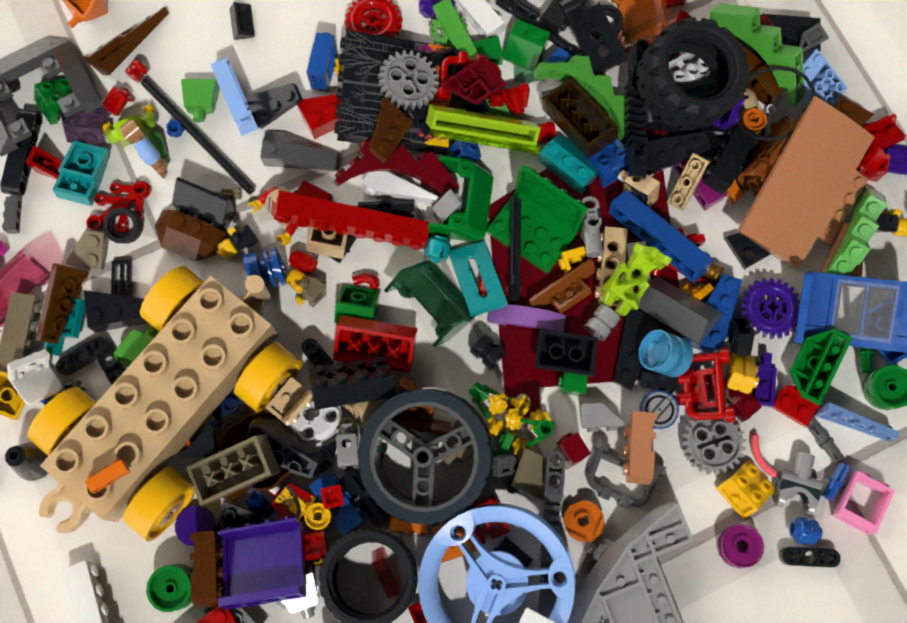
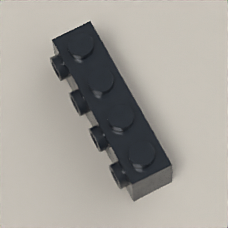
[703,124,757,195]

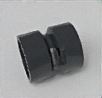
[470,333,506,370]

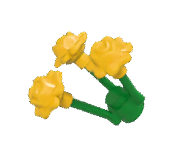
[469,382,531,437]
[505,407,554,460]

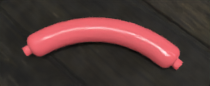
[751,432,779,478]

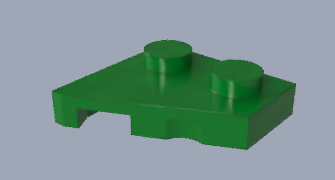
[491,429,518,469]

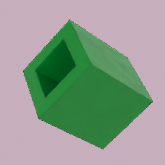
[558,372,588,397]

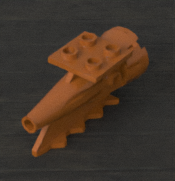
[738,111,805,197]

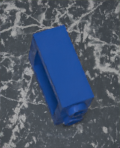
[306,32,338,92]

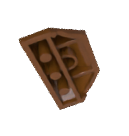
[155,210,231,262]

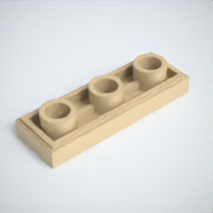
[666,152,711,211]

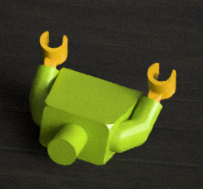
[99,102,156,148]

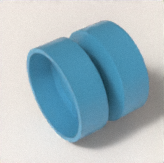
[639,330,693,377]

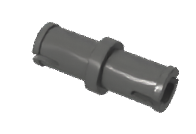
[809,423,844,463]

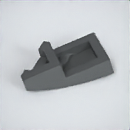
[799,22,829,53]

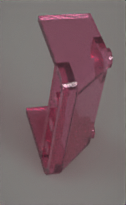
[0,248,51,332]

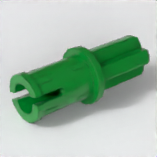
[857,347,873,374]

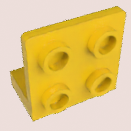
[716,459,776,519]

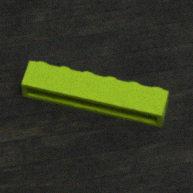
[426,104,541,146]

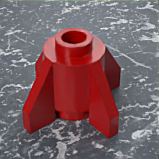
[501,83,530,115]

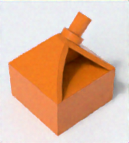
[62,0,108,29]

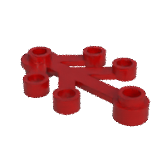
[86,181,151,233]

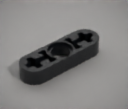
[779,547,841,567]

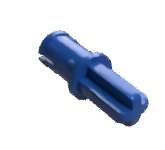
[821,462,850,502]

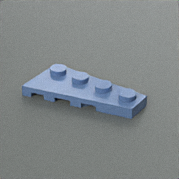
[814,402,899,442]

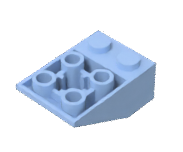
[803,48,847,106]

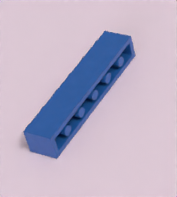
[608,190,713,283]

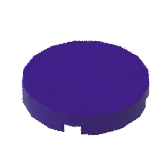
[175,505,216,547]

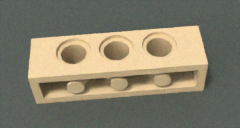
[595,226,628,306]

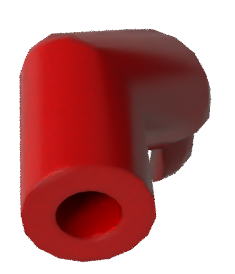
[352,272,380,289]

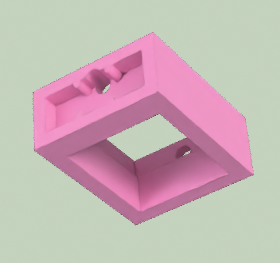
[832,471,895,535]

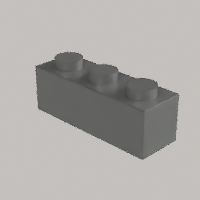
[2,196,22,234]

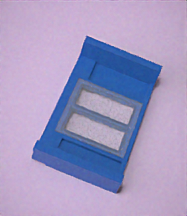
[795,271,907,353]

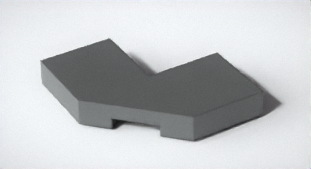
[493,453,520,494]

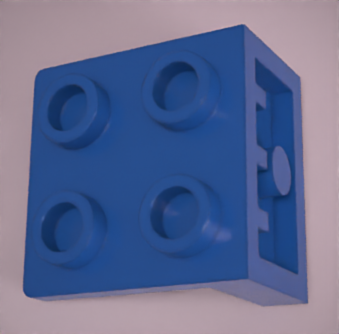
[583,139,629,188]

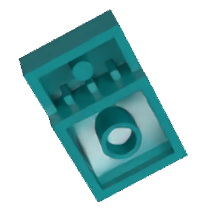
[52,140,109,206]

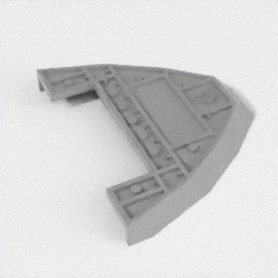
[567,501,694,623]

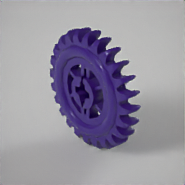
[739,278,800,339]

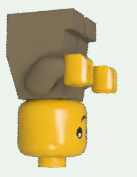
[286,269,326,308]

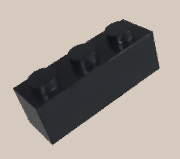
[638,371,678,393]

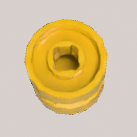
[304,503,334,531]

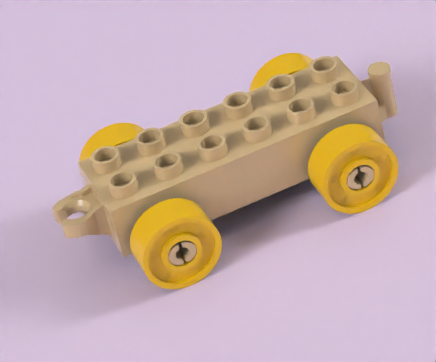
[28,266,303,542]

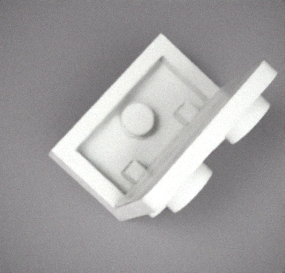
[7,349,62,405]

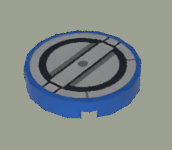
[639,390,679,430]

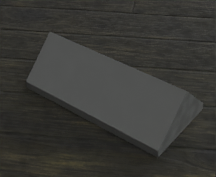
[639,277,722,345]

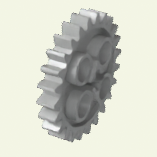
[378,50,439,110]
[681,410,746,475]

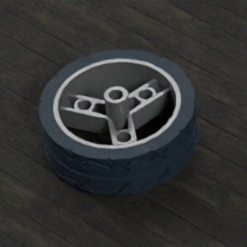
[357,389,493,524]

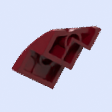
[440,54,506,105]

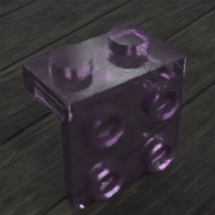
[63,106,112,147]

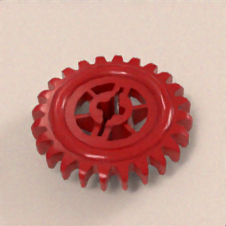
[344,0,403,38]

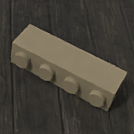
[0,292,42,372]

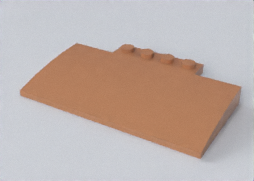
[737,96,874,269]

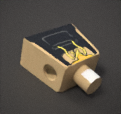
[617,169,660,207]

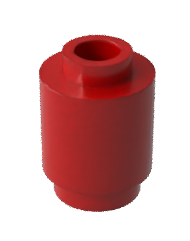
[288,249,318,273]

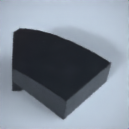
[313,440,337,477]

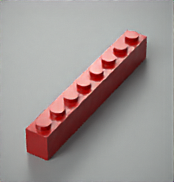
[273,190,429,250]

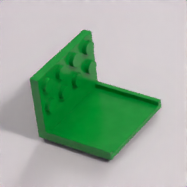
[486,165,588,275]

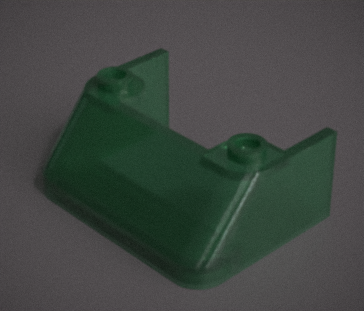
[384,260,476,347]

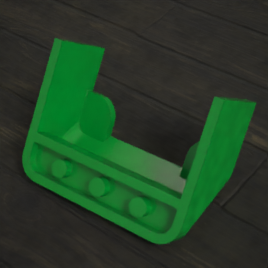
[428,156,493,242]

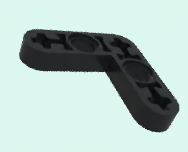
[55,337,125,385]

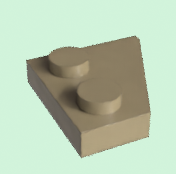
[66,229,107,270]

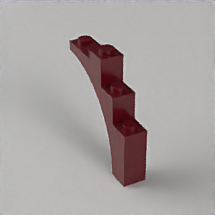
[333,138,459,198]

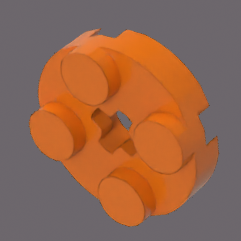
[563,500,605,542]

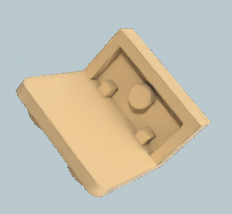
[265,376,313,426]

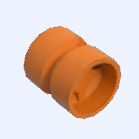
[740,108,767,136]

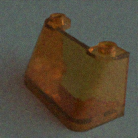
[611,0,669,53]

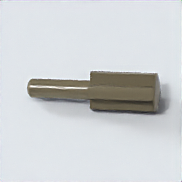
[213,188,242,199]

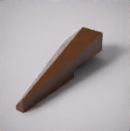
[83,7,169,75]

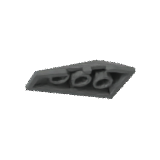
[260,131,339,171]

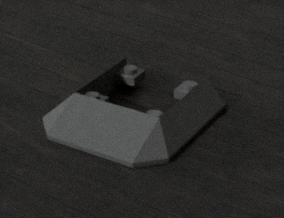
[0,36,103,157]

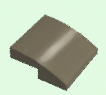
[511,448,556,501]

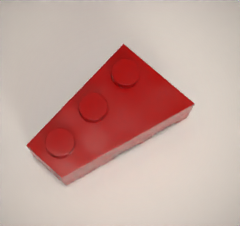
[297,94,339,140]

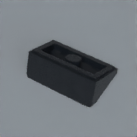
[229,2,255,40]

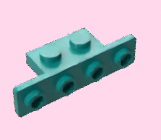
[43,299,85,356]

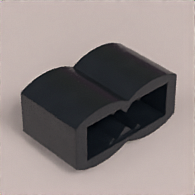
[727,315,755,357]

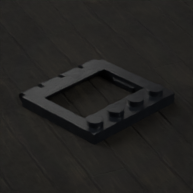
[393,46,490,138]

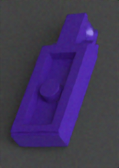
[753,352,777,408]

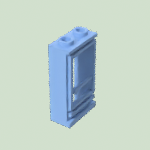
[211,57,258,136]

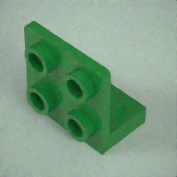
[34,78,73,125]

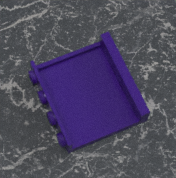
[217,516,307,610]

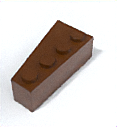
[735,39,783,106]

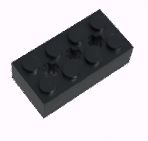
[308,356,395,410]

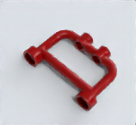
[436,52,504,107]
[678,347,735,423]

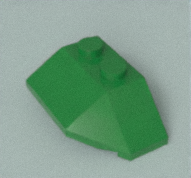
[789,329,853,406]

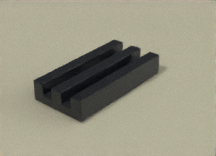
[111,260,133,297]

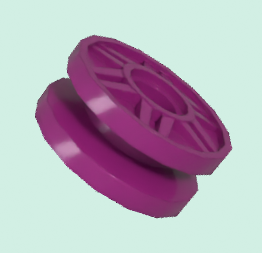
[717,524,764,568]

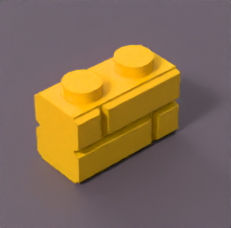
[727,352,759,394]

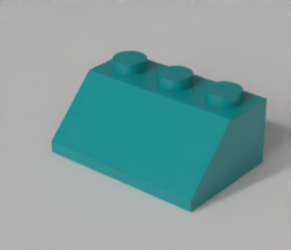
[538,134,599,194]

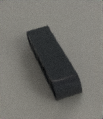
[0,109,42,196]

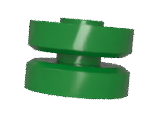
[863,365,907,410]
[146,564,193,612]

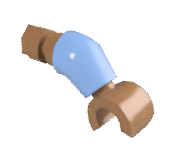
[119,119,168,179]

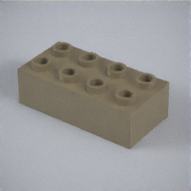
[186,434,281,506]

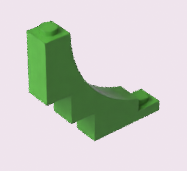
[710,3,805,106]

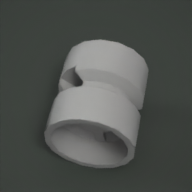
[584,304,620,341]

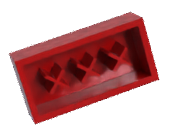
[333,315,418,373]

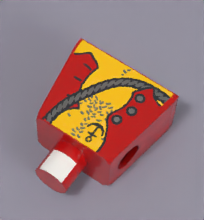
[268,483,319,522]

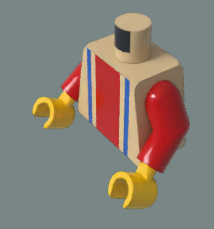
[247,186,299,246]

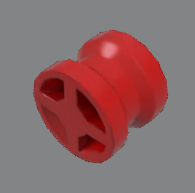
[125,60,149,83]

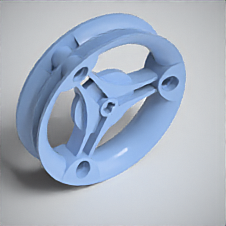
[418,503,575,623]

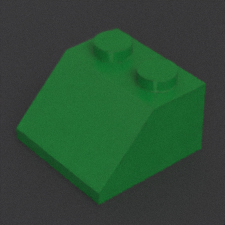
[503,19,550,72]
[334,284,381,323]

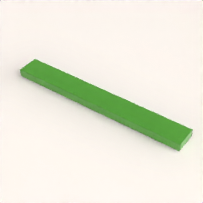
[432,0,513,118]

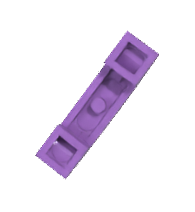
[488,304,566,332]

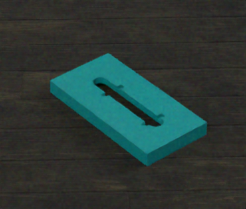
[449,241,508,317]

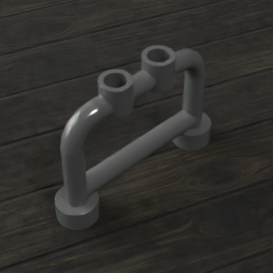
[586,439,666,508]

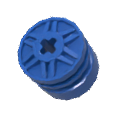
[243,246,287,288]

